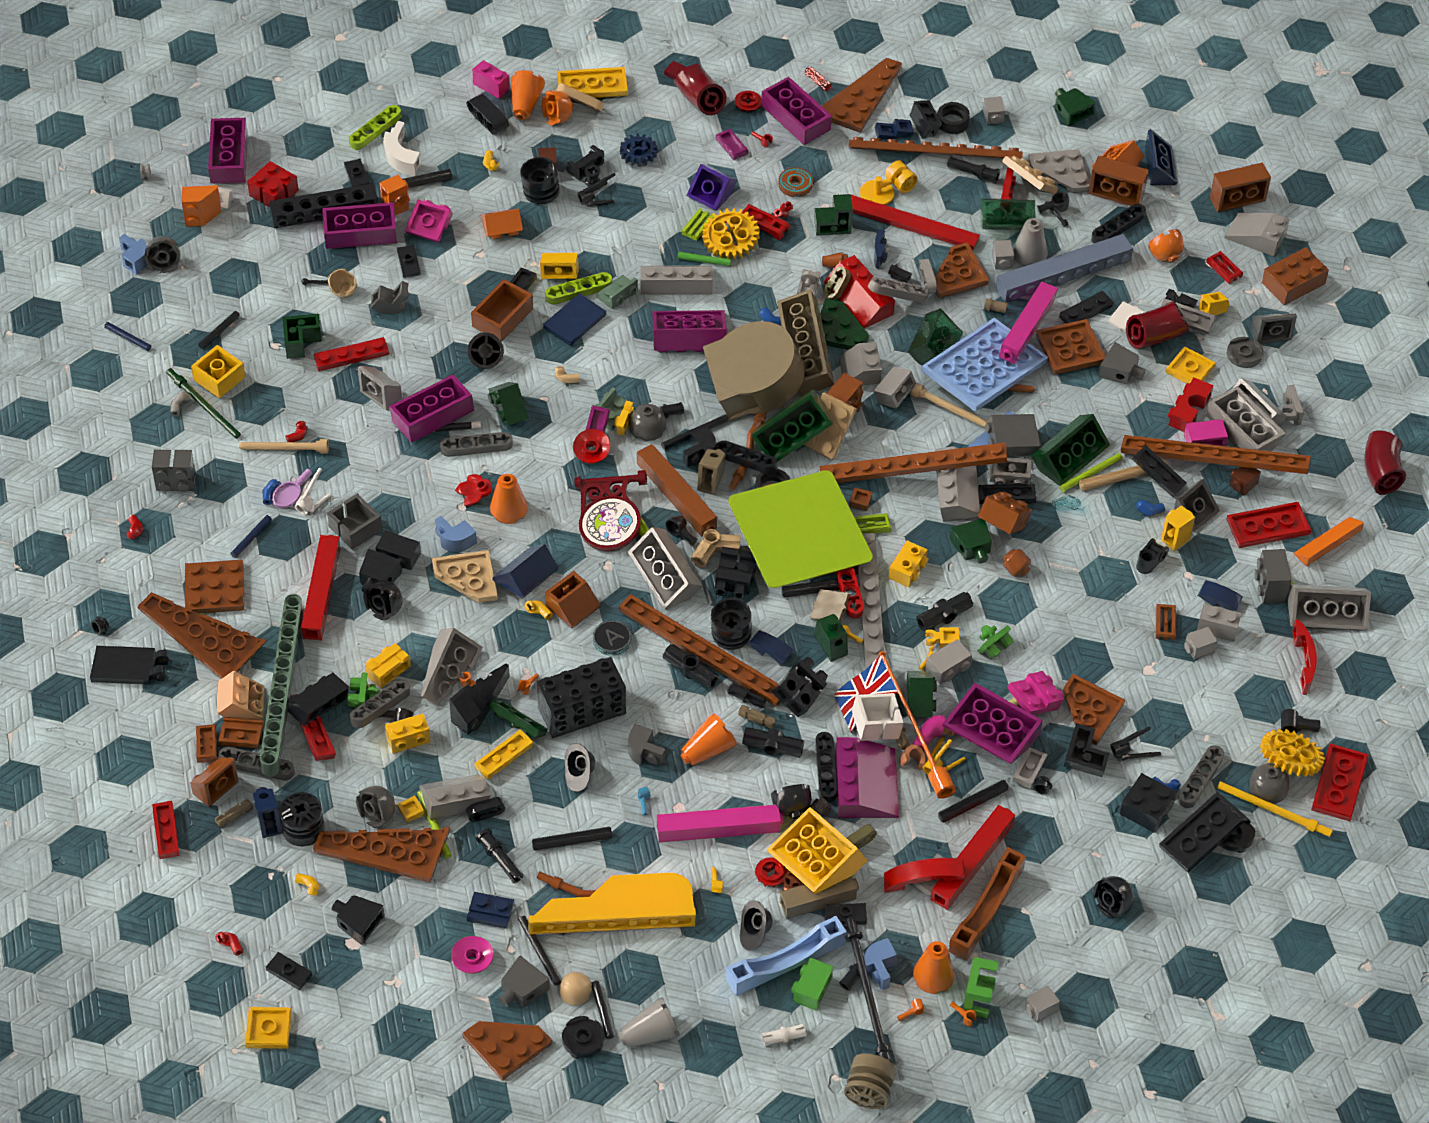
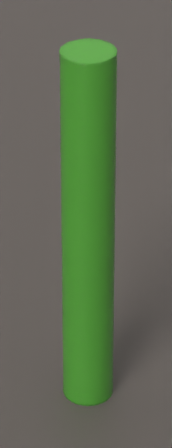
[677,252,731,266]

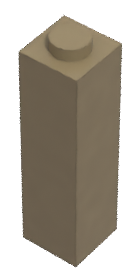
[780,876,859,919]

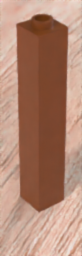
[637,444,717,537]

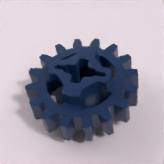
[620,134,657,166]

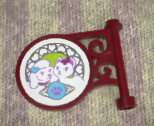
[574,470,647,551]

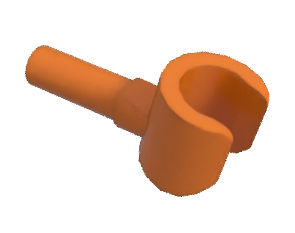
[459,672,476,687]
[517,673,539,695]
[897,998,924,1021]
[950,1001,976,1027]

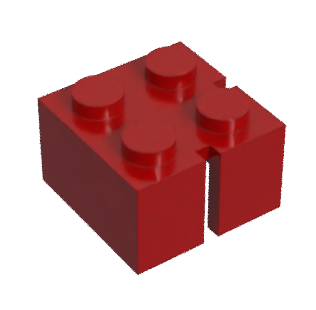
[247,161,299,208]

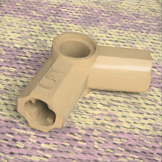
[691,529,741,568]

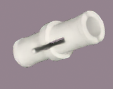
[761,1024,806,1046]

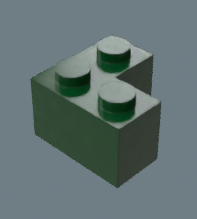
[814,194,853,236]
[282,313,322,359]
[488,382,529,425]
[907,671,937,717]

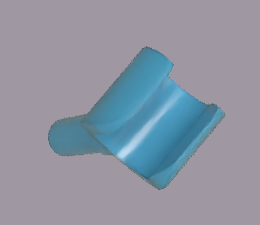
[638,786,651,816]

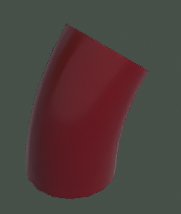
[674,63,727,115]
[1126,301,1190,349]
[1364,430,1407,495]

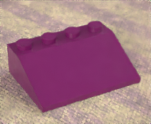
[653,310,727,353]
[943,683,1043,764]
[835,737,899,818]

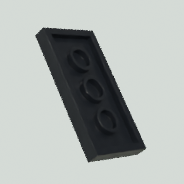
[1159,791,1247,873]

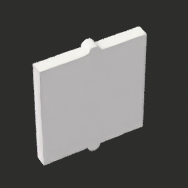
[1107,301,1144,332]

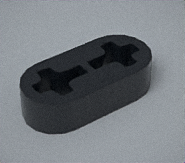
[466,797,505,822]

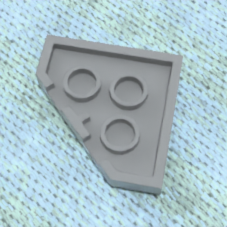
[1028,149,1090,193]

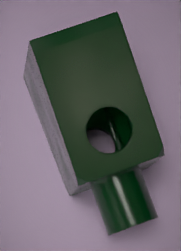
[1055,88,1096,127]
[949,519,992,564]
[814,614,848,662]

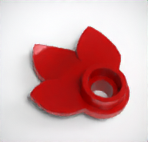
[455,474,492,506]

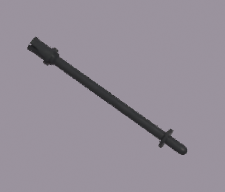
[845,917,893,1063]

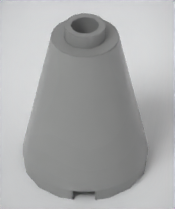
[1013,218,1048,266]
[619,997,680,1048]

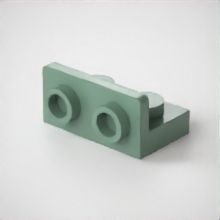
[597,275,638,309]
[595,387,628,431]

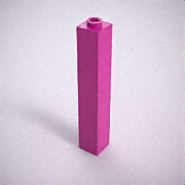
[999,282,1058,364]
[657,805,784,842]

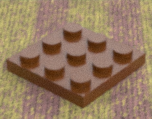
[1036,319,1105,375]
[185,559,245,614]

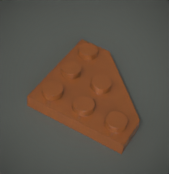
[935,242,989,298]
[1063,674,1125,746]
[462,1021,552,1081]

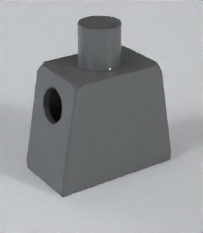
[1099,342,1146,384]
[499,955,550,1007]

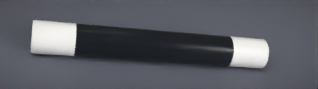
[434,421,481,432]

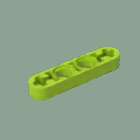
[349,105,401,150]
[545,272,612,304]

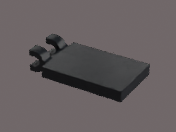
[90,645,169,685]

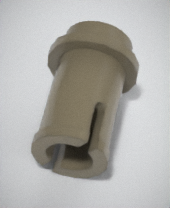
[984,297,1007,314]

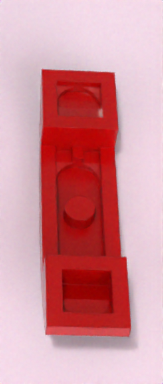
[1292,620,1317,695]
[884,858,965,893]

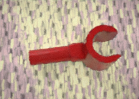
[751,131,773,147]

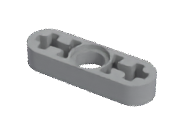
[919,259,936,294]

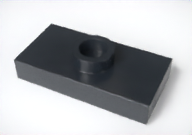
[344,158,369,187]
[397,245,421,278]
[824,903,867,925]
[265,952,312,990]

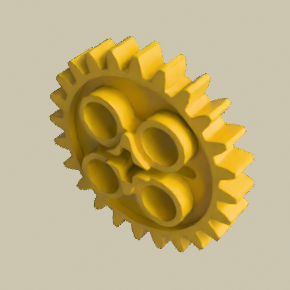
[702,208,760,260]
[1260,728,1325,777]

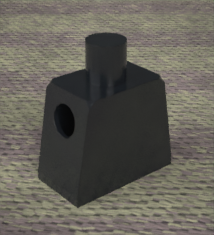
[359,549,403,593]
[332,895,385,945]

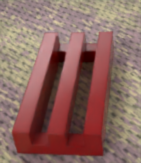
[1206,251,1243,284]

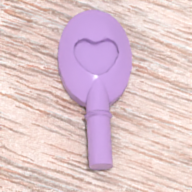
[272,469,312,509]

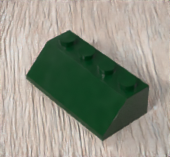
[751,389,833,462]
[1031,414,1110,486]

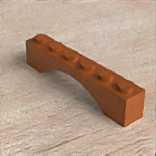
[948,847,1026,961]

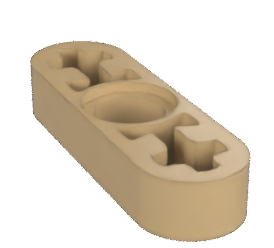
[556,83,605,112]

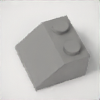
[839,342,882,385]
[358,366,402,411]

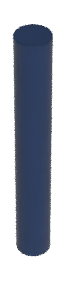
[104,322,151,351]
[230,515,272,558]

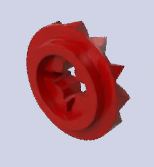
[734,90,761,113]
[755,857,788,888]

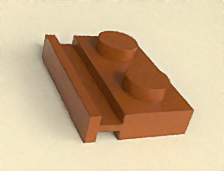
[219,717,264,749]

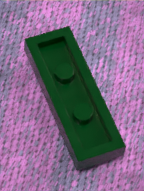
[489,700,548,738]

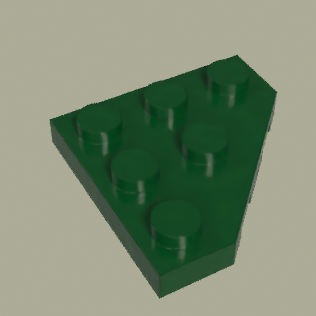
[820,298,869,350]

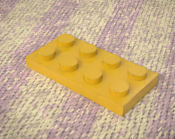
[557,67,628,98]

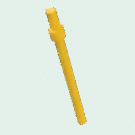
[1217,781,1333,837]

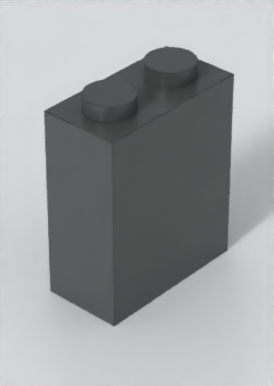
[985,414,1040,456]

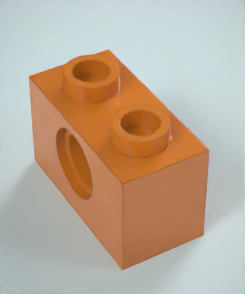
[380,175,410,216]

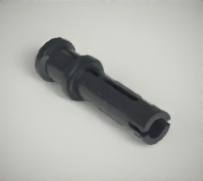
[947,156,1000,184]
[476,828,523,883]

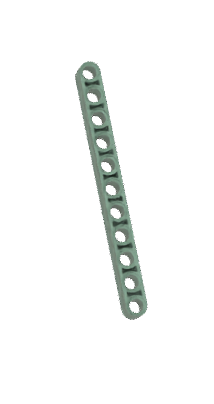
[260,594,303,777]

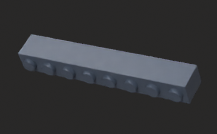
[995,234,1133,302]

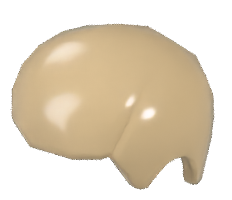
[328,269,357,298]
[560,972,592,1005]

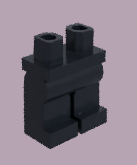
[715,547,758,600]
[771,657,828,717]

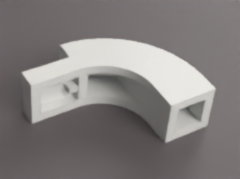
[384,121,421,176]

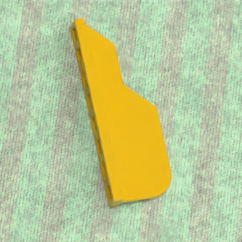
[528,873,696,935]

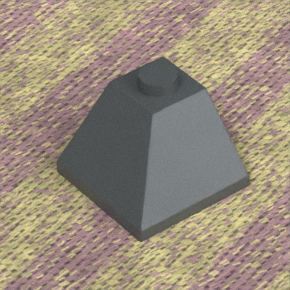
[1251,314,1297,344]

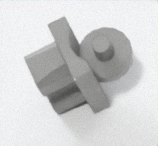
[797,269,820,296]

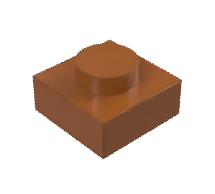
[849,487,873,511]

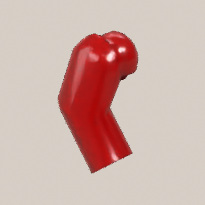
[774,201,793,219]
[285,420,308,442]
[127,515,144,540]
[215,932,244,956]

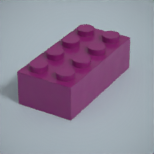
[761,76,832,145]
[208,117,248,184]
[322,202,397,249]
[389,375,475,443]

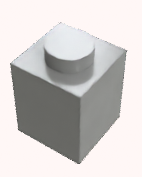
[983,96,1005,125]
[992,240,1014,269]
[1184,627,1217,660]
[1025,985,1060,1022]

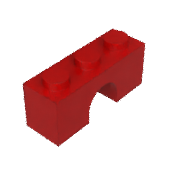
[1168,377,1214,432]

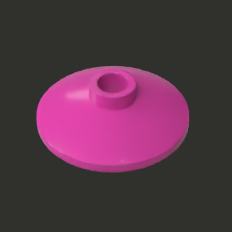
[451,936,493,974]

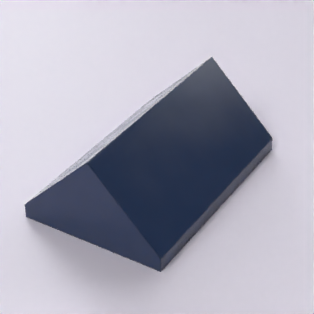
[1145,129,1178,185]
[492,544,558,599]

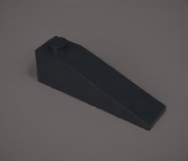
[449,663,510,735]

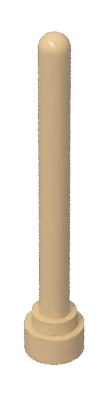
[911,383,988,428]
[239,439,329,454]

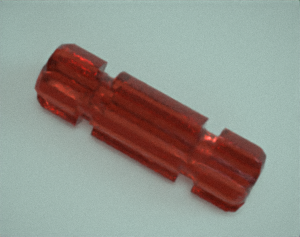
[805,66,832,91]

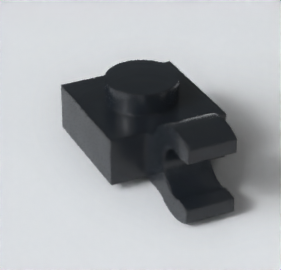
[1165,289,1198,308]

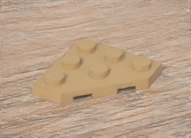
[432,550,498,603]

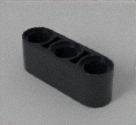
[466,93,509,135]

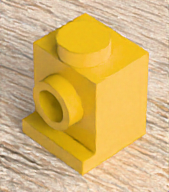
[1199,292,1229,315]

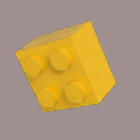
[191,345,246,399]

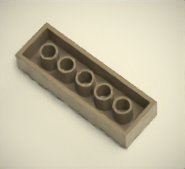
[777,289,834,397]

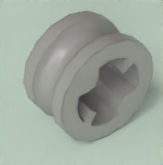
[140,164,151,180]

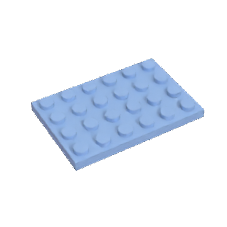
[921,318,1048,412]

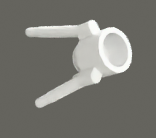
[294,468,331,515]

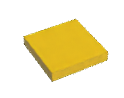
[1165,346,1216,383]
[245,1007,292,1049]

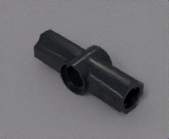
[916,592,973,631]
[663,644,719,689]
[742,727,805,758]

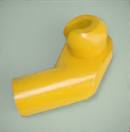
[483,150,500,171]
[524,601,553,620]
[295,873,320,896]

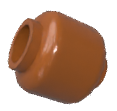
[1003,548,1031,577]

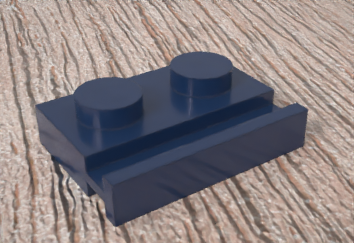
[466,892,514,929]

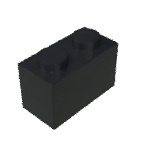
[375,531,421,570]

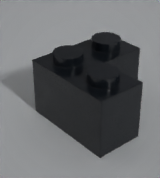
[1063,723,1110,777]

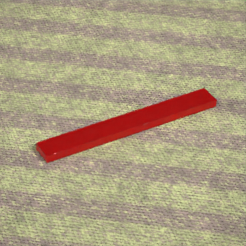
[851,195,980,251]

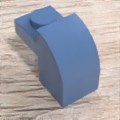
[119,234,147,275]
[435,516,477,552]
[864,938,897,990]

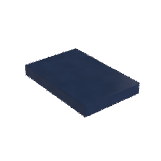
[543,293,606,346]

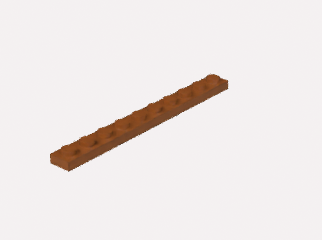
[849,137,1023,159]
[1121,435,1311,474]
[820,442,1008,483]
[619,594,781,707]

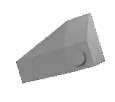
[421,628,483,706]

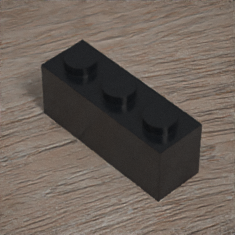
[287,672,350,726]

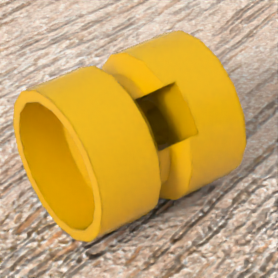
[885,160,918,193]

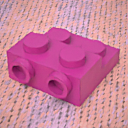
[405,199,453,243]
[1007,671,1064,715]

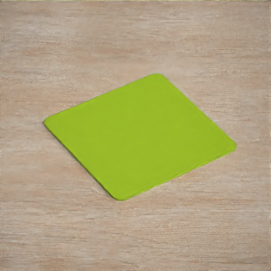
[728,470,873,588]

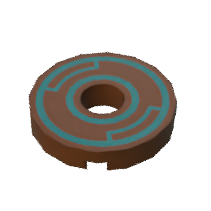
[778,167,813,197]

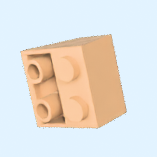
[217,671,265,720]

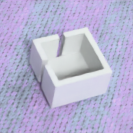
[852,693,903,741]

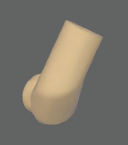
[554,366,580,384]

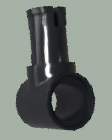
[1281,709,1321,734]

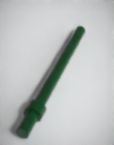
[166,368,241,439]

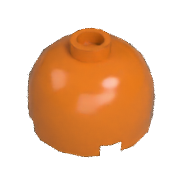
[542,90,574,125]
[1148,229,1184,262]

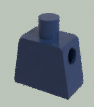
[253,787,283,838]

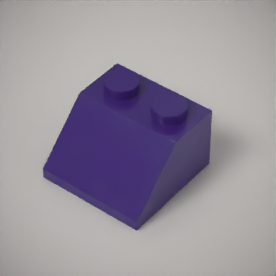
[686,164,737,211]

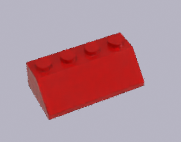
[824,255,895,329]

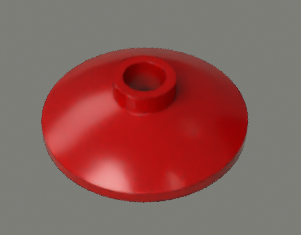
[573,429,610,464]

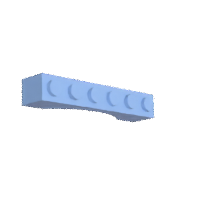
[726,916,847,996]

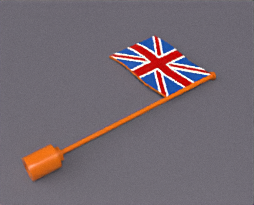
[834,651,956,799]

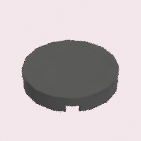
[1226,337,1264,368]

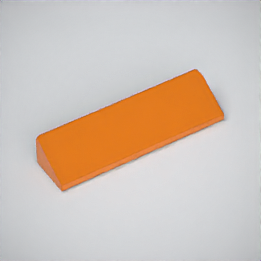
[1294,517,1364,566]

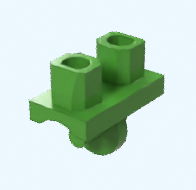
[977,625,1014,659]
[348,672,381,707]

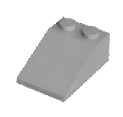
[1225,213,1290,256]

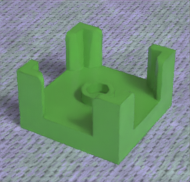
[963,957,999,1019]

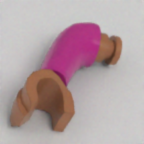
[899,715,955,769]

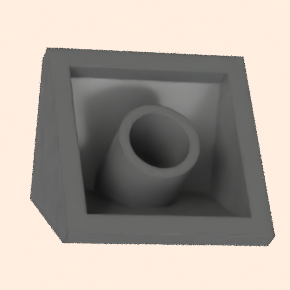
[1174,479,1220,531]

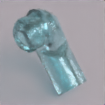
[1052,495,1081,510]

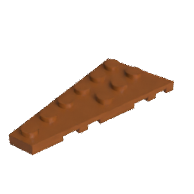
[822,57,902,133]
[138,592,266,679]
[313,827,450,882]

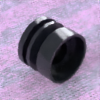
[520,157,560,204]
[711,598,752,650]
[279,792,325,847]

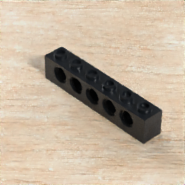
[269,183,378,228]

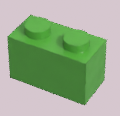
[791,958,834,1011]

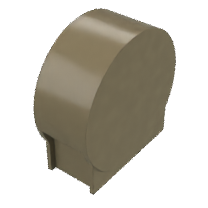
[703,321,805,421]

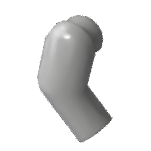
[171,392,190,417]

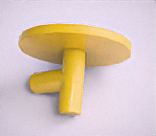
[860,176,894,205]

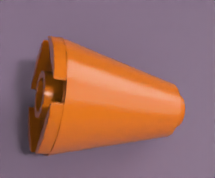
[511,70,545,120]
[490,474,528,524]
[680,713,737,766]
[913,941,955,994]

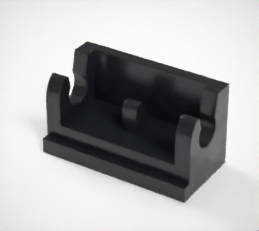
[910,100,942,139]
[566,145,604,181]

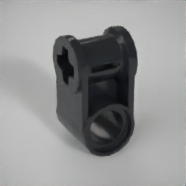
[1136,538,1169,574]

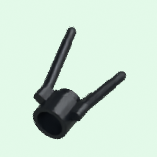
[578,173,615,207]
[1110,726,1161,761]

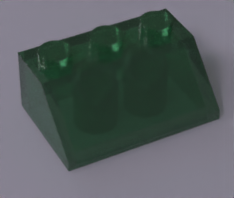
[980,199,1036,230]
[908,308,963,365]

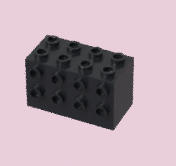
[537,657,626,739]

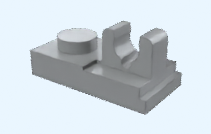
[1282,385,1304,425]

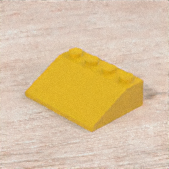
[767,807,867,894]

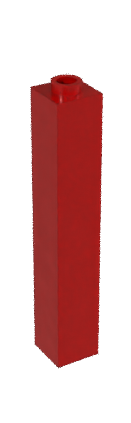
[301,535,341,641]
[930,804,1016,910]

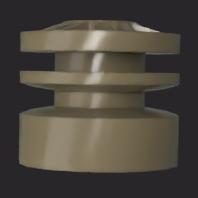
[844,1054,896,1109]

